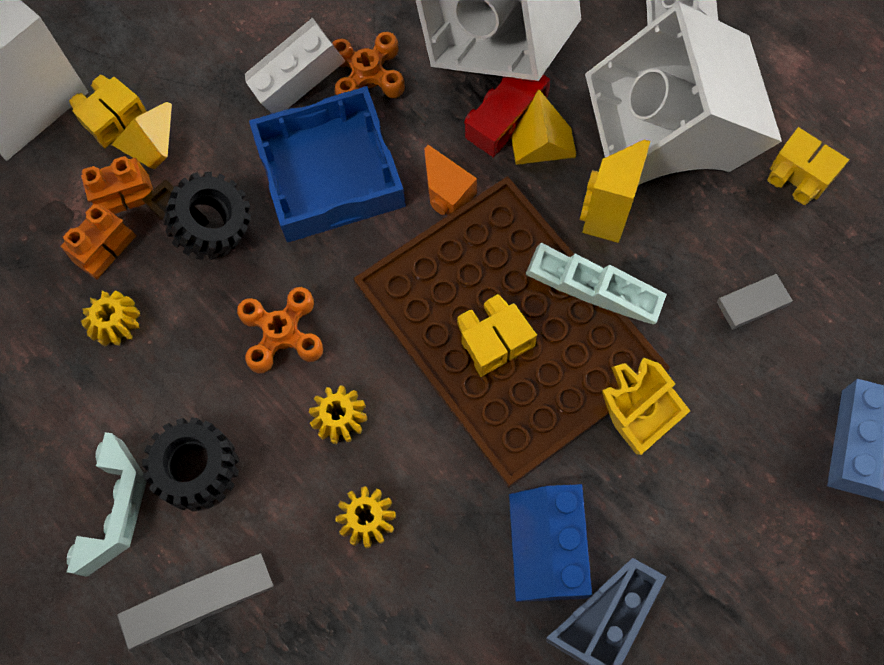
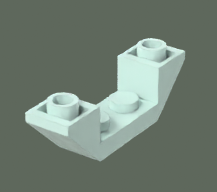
[67,432,146,577]

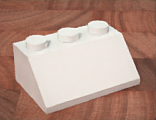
[245,18,345,114]

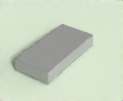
[717,274,793,330]

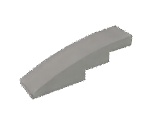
[117,553,273,651]

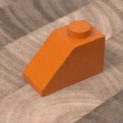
[424,145,477,215]

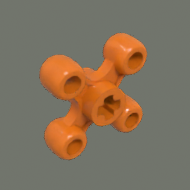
[332,32,405,98]
[237,287,323,374]

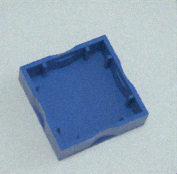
[249,86,406,243]

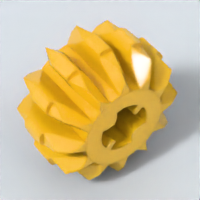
[81,290,141,346]
[309,385,367,444]
[336,487,396,548]

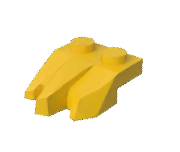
[602,358,690,455]

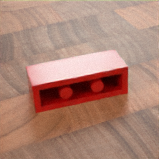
[464,75,551,158]

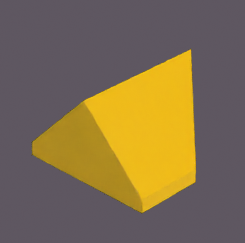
[511,89,576,165]
[111,102,172,169]

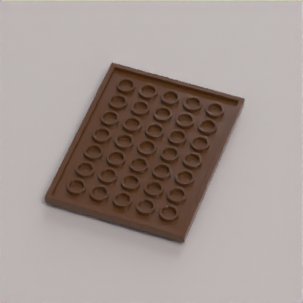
[353,176,670,488]

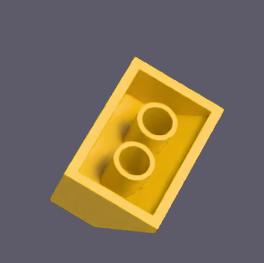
[579,139,651,243]

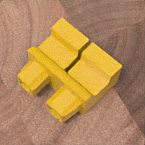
[69,75,147,149]
[767,127,850,205]
[457,294,537,377]

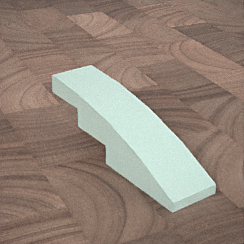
[526,243,667,324]

